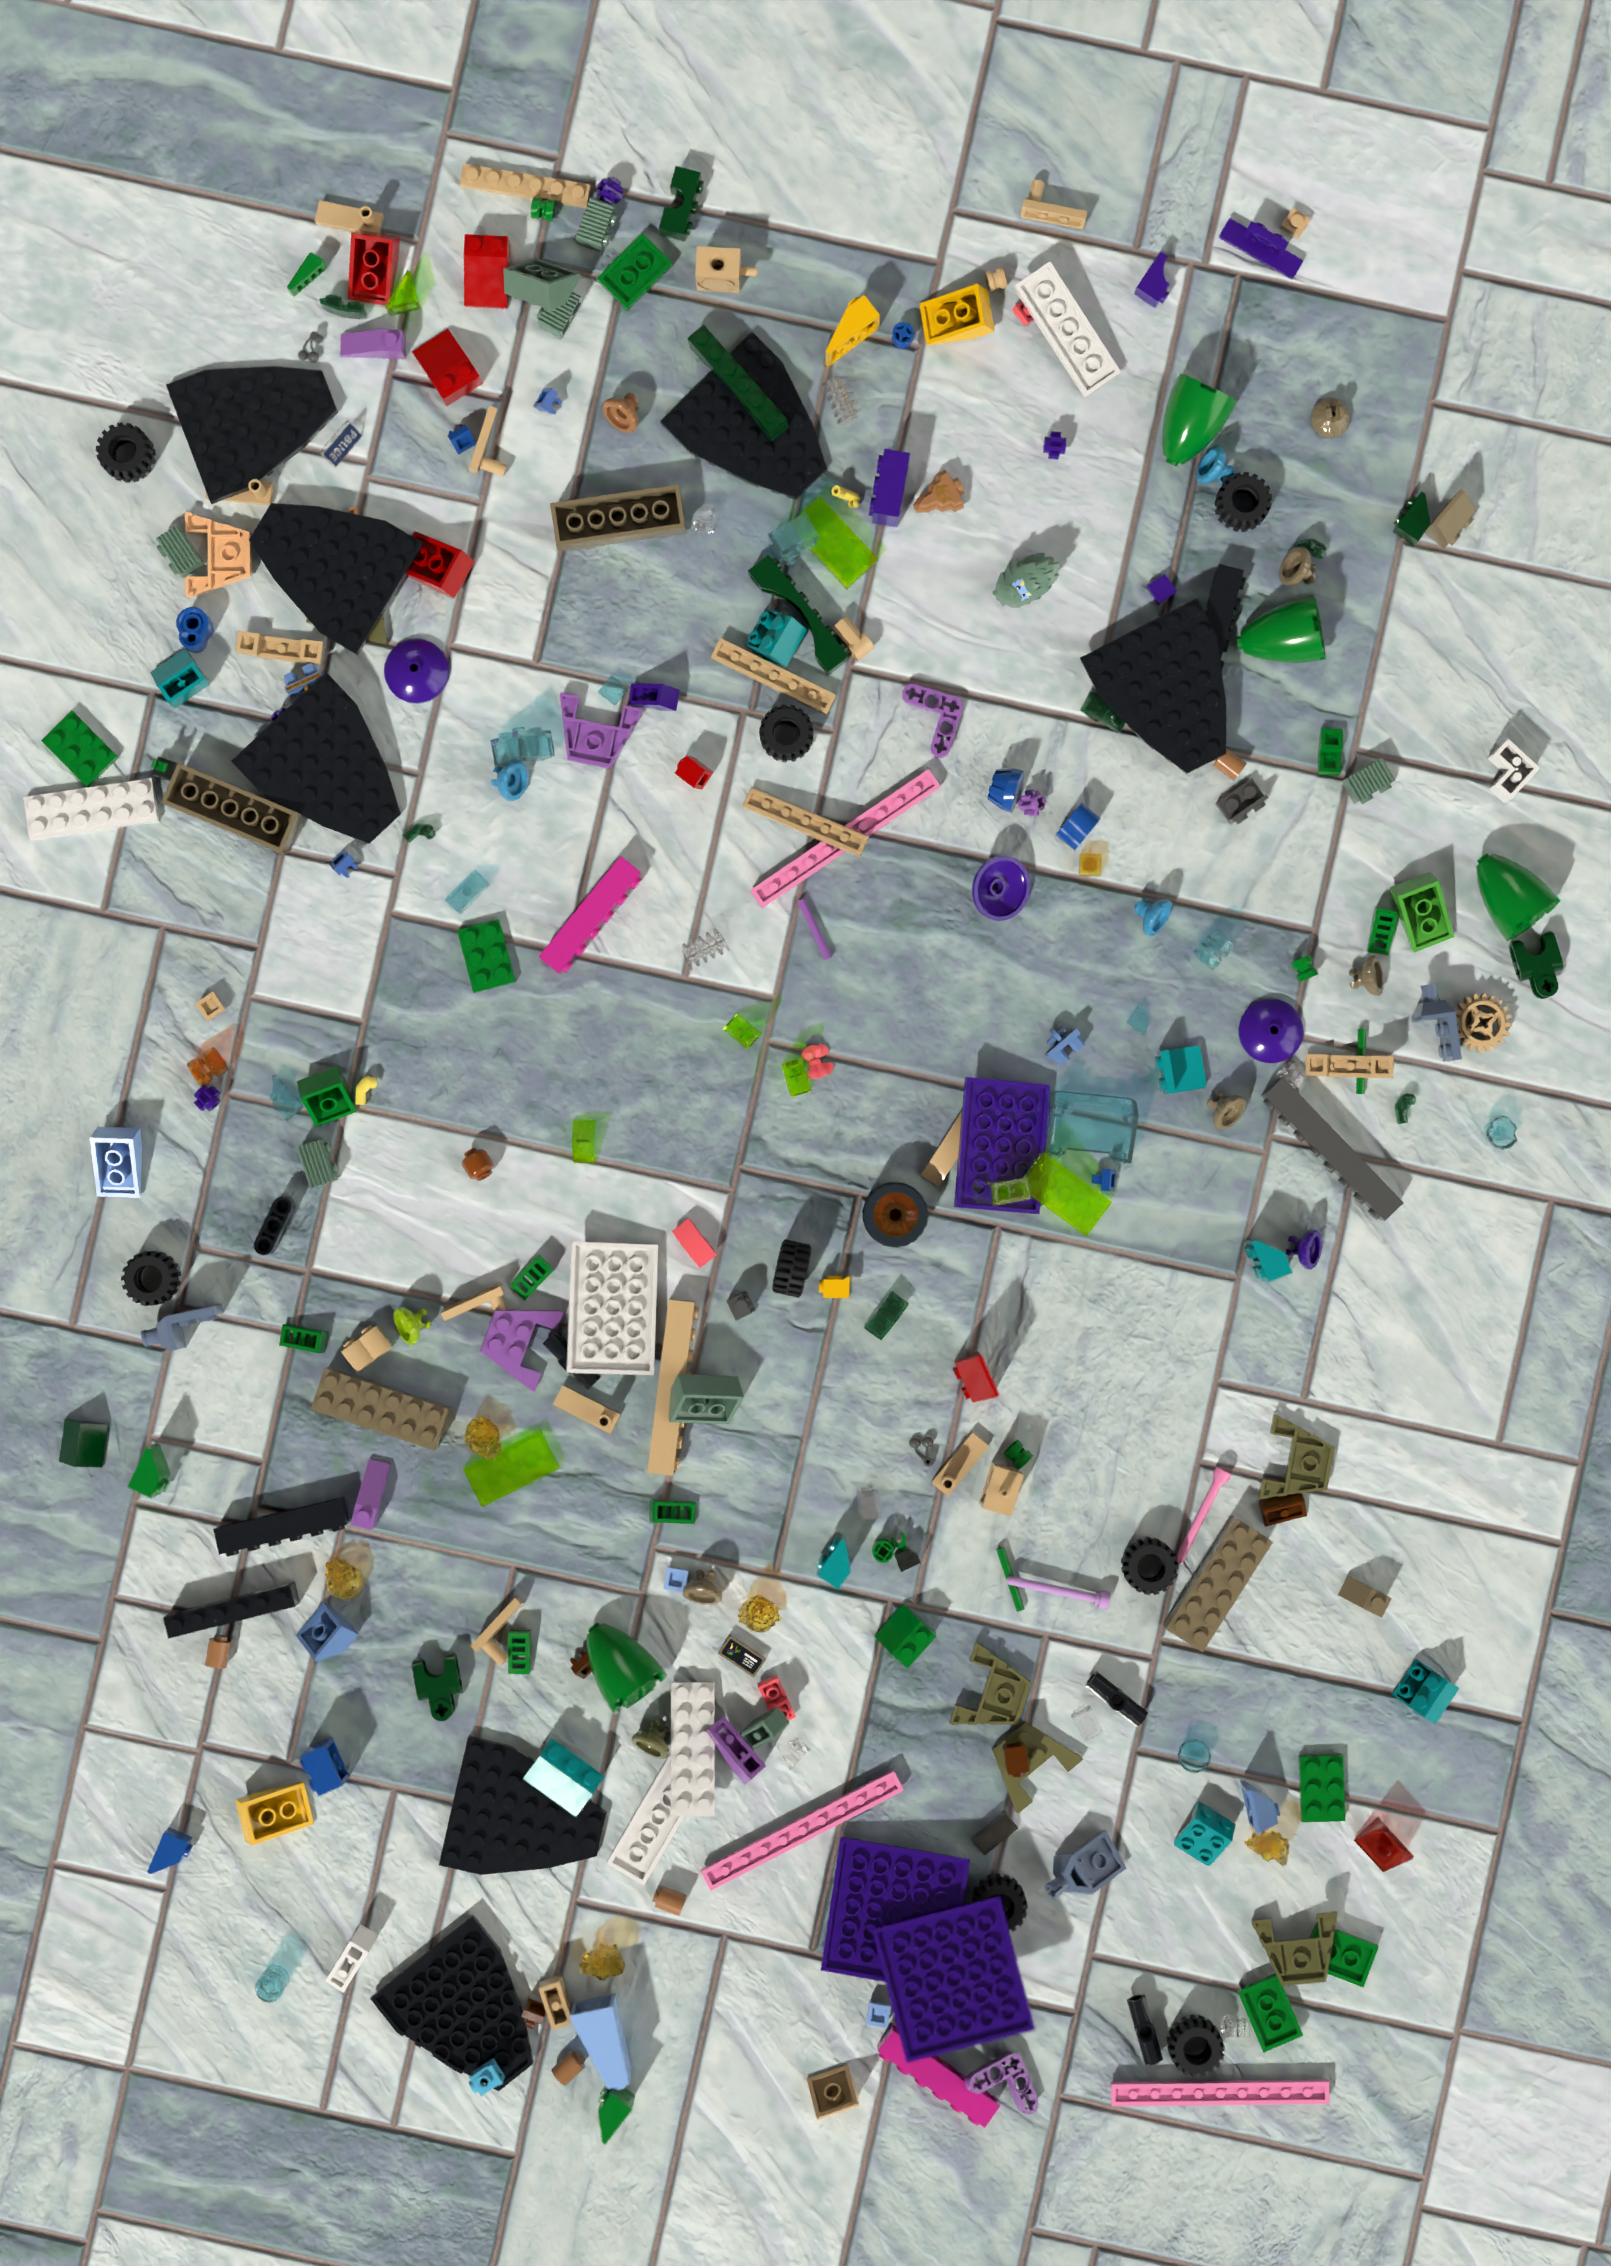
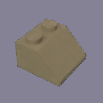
[1425,489,1476,549]

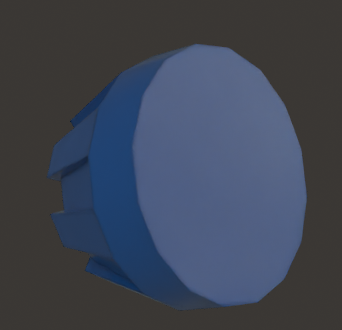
[987,768,1024,813]

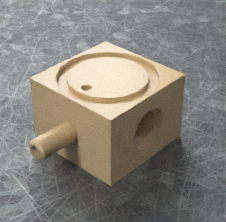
[695,246,757,293]
[979,1462,1024,1517]

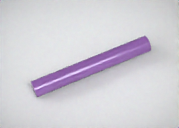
[797,898,832,960]

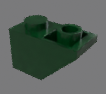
[1393,491,1431,546]

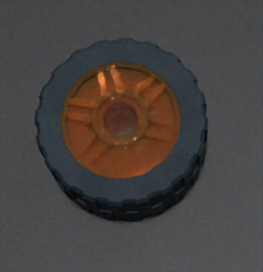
[862,1182,928,1248]

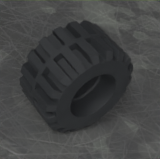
[96,422,156,483]
[1214,472,1272,532]
[759,704,814,762]
[772,1239,812,1298]
[121,1251,181,1306]
[1121,1537,1178,1595]
[971,1874,1028,1932]
[1167,2015,1225,2078]

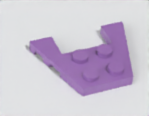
[560,692,643,769]
[480,1310,564,1392]

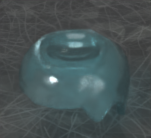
[1484,1115,1517,1150]
[1177,1739,1211,1773]

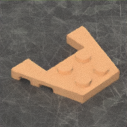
[185,512,252,598]

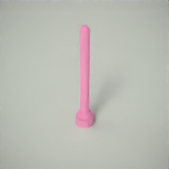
[1176,1466,1232,1564]

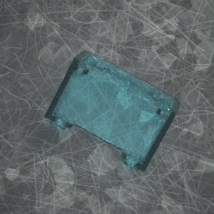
[1045,1091,1139,1164]

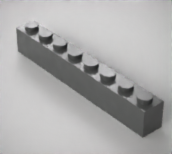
[1261,1077,1404,1221]

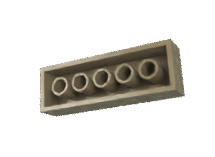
[550,484,686,552]
[161,763,303,856]
[311,1366,452,1451]
[1163,1515,1273,1653]

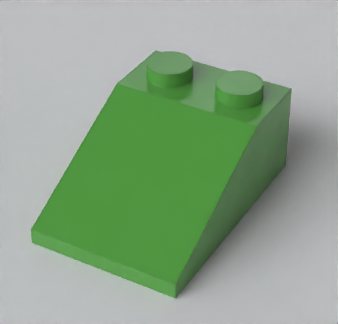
[1390,872,1454,952]

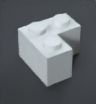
[1487,739,1540,803]

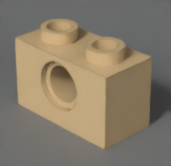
[538,1974,572,2030]

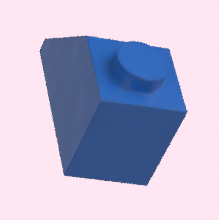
[147,1827,193,1874]

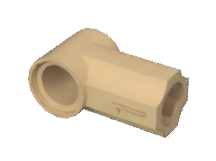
[832,616,875,662]

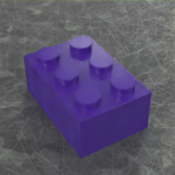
[869,449,910,528]

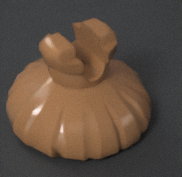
[602,393,639,433]

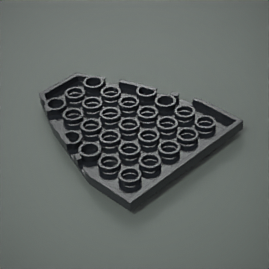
[660,332,827,500]
[166,366,338,504]
[249,503,424,656]
[1080,598,1226,774]
[231,672,401,844]
[439,1736,607,1875]
[370,1915,534,2091]

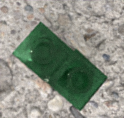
[319,295,367,319]
[1080,691,1125,733]
[864,1291,909,1340]

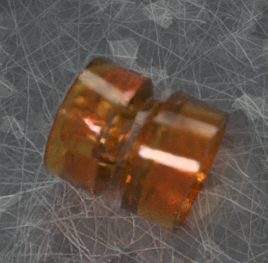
[187,1047,229,1086]

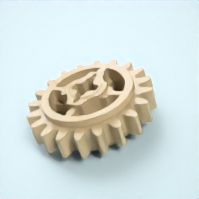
[1455,993,1512,1053]

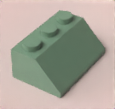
[503,258,580,311]
[668,1374,744,1424]

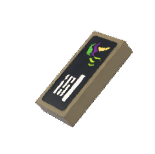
[718,1635,766,1677]

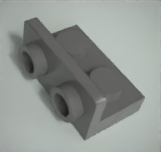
[1216,778,1268,825]

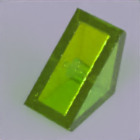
[385,270,421,316]
[723,1013,762,1051]
[781,1058,812,1097]
[572,1120,595,1163]
[990,1178,1031,1206]

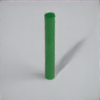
[1356,1029,1366,1094]
[996,1547,1025,1612]

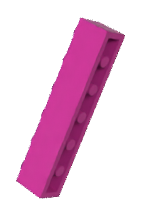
[538,856,642,975]
[877,2024,1000,2128]

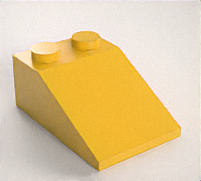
[919,283,995,346]
[825,295,880,367]
[235,1781,314,1846]

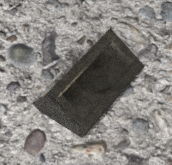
[971,1811,1018,1855]

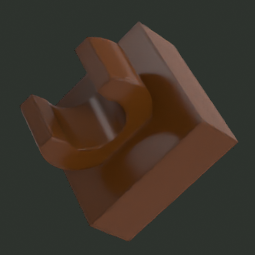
[570,1650,592,1679]
[521,1998,546,2029]

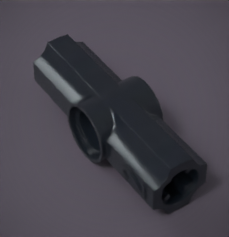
[542,1330,601,1390]
[1085,1671,1148,1727]
[1127,1994,1163,2065]

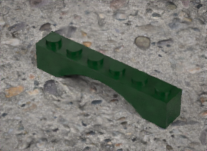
[687,324,788,441]
[748,555,849,676]

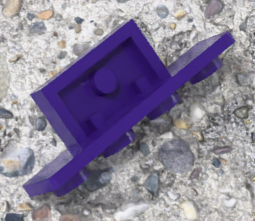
[1219,218,1303,280]

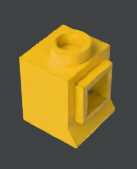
[819,1275,850,1298]

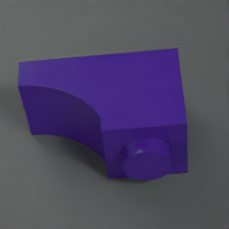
[1134,252,1170,308]
[628,683,680,711]

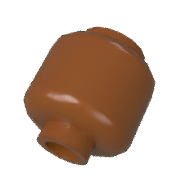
[462,1148,494,1181]

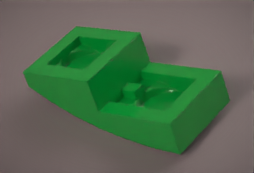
[1318,728,1343,776]

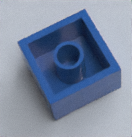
[300,1737,350,1797]

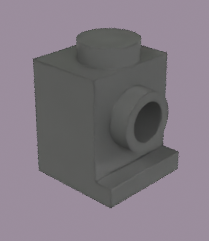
[726,1291,756,1321]

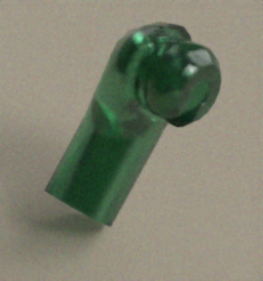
[1295,538,1327,559]
[403,823,436,843]
[1394,1093,1416,1124]

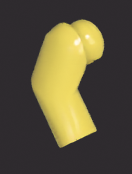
[831,485,861,508]
[355,1076,377,1105]

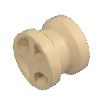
[984,267,1007,293]

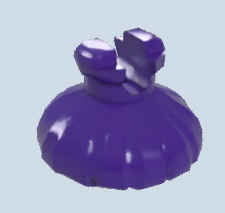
[1286,1229,1322,1270]

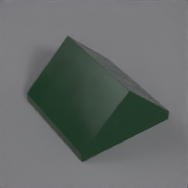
[59,1418,109,1468]

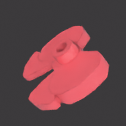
[801,1044,834,1079]

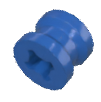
[892,322,914,349]

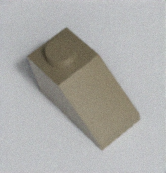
[1338,1575,1392,1618]

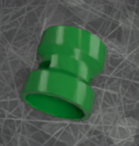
[531,196,556,222]
[1290,954,1319,982]
[1003,1440,1033,1470]
[872,1538,894,1563]

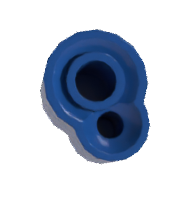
[176,607,214,653]
[1056,803,1101,851]

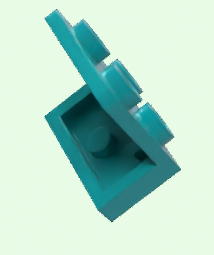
[1155,1046,1207,1095]
[1174,1802,1236,1866]

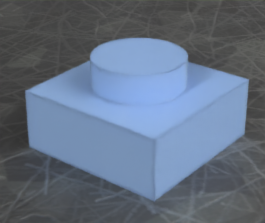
[664,1566,689,1592]
[866,2001,891,2028]

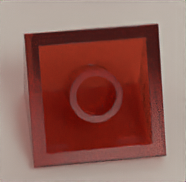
[1354,1817,1414,1872]

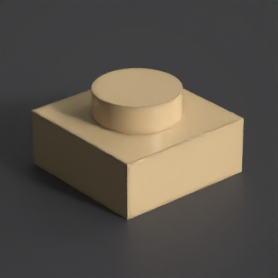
[1280,207,1311,239]
[195,992,226,1022]

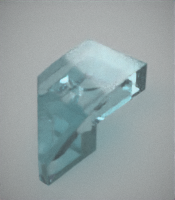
[270,1075,304,1121]

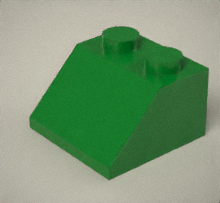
[297,1066,357,1127]
[128,1443,170,1498]
[874,1604,936,1669]
[598,2086,635,2144]

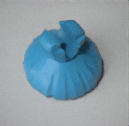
[1195,445,1235,484]
[491,761,529,801]
[1134,899,1173,936]

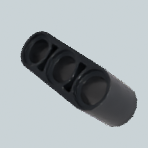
[254,1196,296,1255]

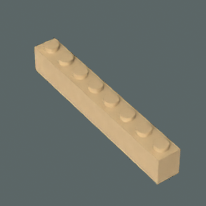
[647,1299,699,1476]

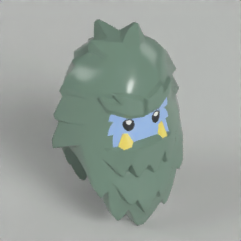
[993,553,1060,608]

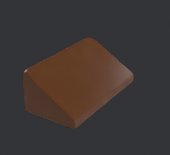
[1259,1493,1307,1527]

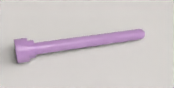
[1007,1576,1110,1609]

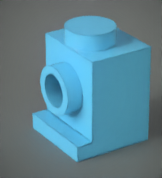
[469,2058,505,2096]

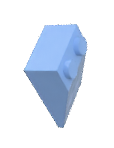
[90,1127,142,1198]

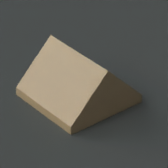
[807,2064,859,2120]

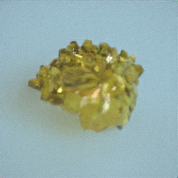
[464,1417,502,1460]
[325,1558,364,1600]
[737,1595,782,1632]
[1244,1831,1290,1867]
[579,1943,625,1981]

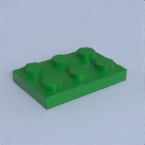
[597,233,673,311]
[41,710,119,787]
[457,919,516,993]
[1298,1754,1345,1822]
[1310,1921,1379,1988]
[1237,1973,1304,2053]

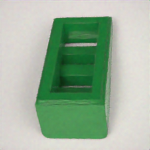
[287,252,328,297]
[1366,908,1398,956]
[509,1255,555,1301]
[279,1324,329,1353]
[649,1500,696,1524]
[508,1630,531,1674]

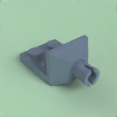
[1411,984,1462,1062]
[141,1305,223,1351]
[1045,1830,1127,1900]

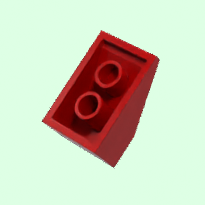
[347,230,400,306]
[464,234,511,309]
[412,329,483,406]
[406,531,475,599]
[952,1351,1000,1403]

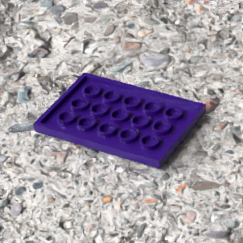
[954,1077,1050,1214]

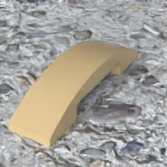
[235,631,324,664]
[1305,1054,1394,1078]
[921,1111,962,1187]

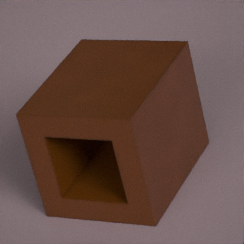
[1003,1741,1030,1777]

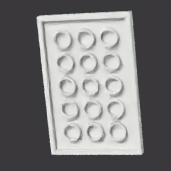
[566,1242,658,1375]

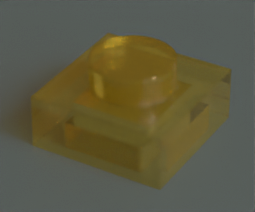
[1079,854,1102,877]

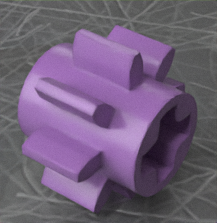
[1018,789,1045,816]

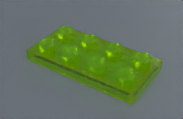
[788,496,879,590]
[1018,1151,1112,1237]
[463,1429,560,1507]

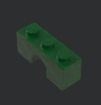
[659,166,704,242]

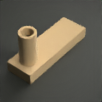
[1020,179,1087,230]
[315,200,384,233]
[469,405,507,477]
[205,479,273,506]
[441,1283,508,1321]
[553,1385,621,1434]
[931,1432,989,1496]
[471,1597,525,1666]

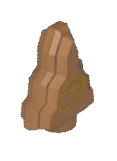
[913,469,965,513]

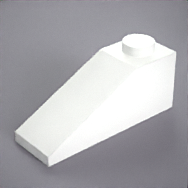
[325,1924,379,1993]

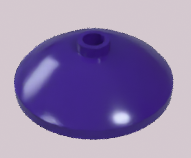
[384,639,449,704]
[972,856,1030,921]
[1238,999,1304,1063]

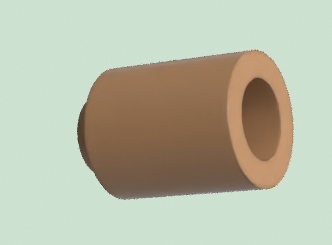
[1213,748,1247,781]
[205,1634,231,1669]
[652,1886,687,1916]
[551,2050,586,2086]

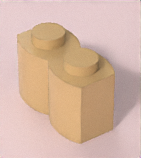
[341,1325,393,1373]

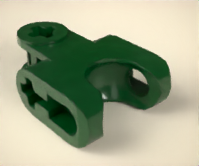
[1508,931,1563,999]
[412,1652,463,1721]

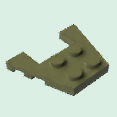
[1258,1414,1335,1499]
[949,1642,1031,1725]
[992,1721,1083,1814]
[1251,1911,1337,1986]

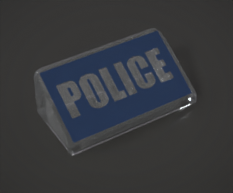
[320,420,362,467]

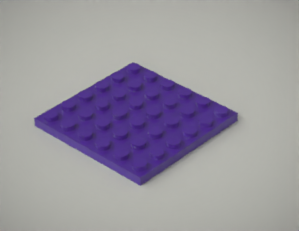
[821,1836,970,1982]
[872,1896,1035,2063]

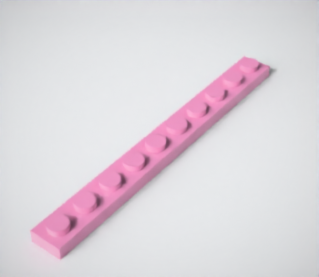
[750,769,941,909]
[701,1769,904,1891]
[1110,2079,1330,2106]

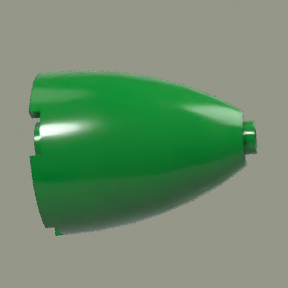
[1162,373,1237,467]
[1237,595,1326,663]
[1476,853,1561,941]
[587,1623,667,1714]

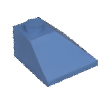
[296,1602,359,1661]
[1240,1781,1280,1834]

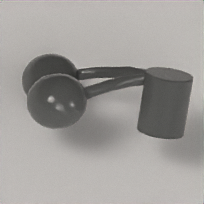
[298,331,323,363]
[909,1437,934,1466]

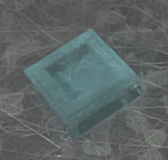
[598,675,628,706]

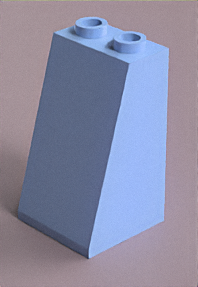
[570,1994,632,2090]

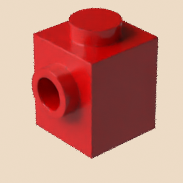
[675,755,714,790]

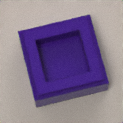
[1146,574,1177,605]

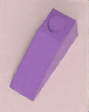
[340,329,406,359]
[351,1459,391,1530]
[707,1716,766,1785]

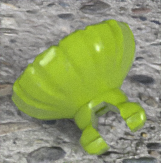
[393,1307,431,1346]

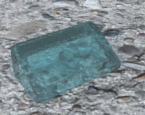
[445,869,491,915]

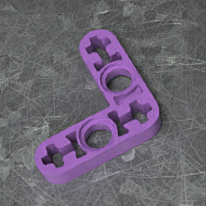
[902,684,963,758]
[965,2052,1038,2114]

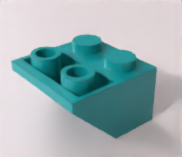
[744,608,807,667]
[150,648,210,708]
[1244,1239,1293,1282]
[816,1533,851,1590]
[1392,1659,1460,1724]

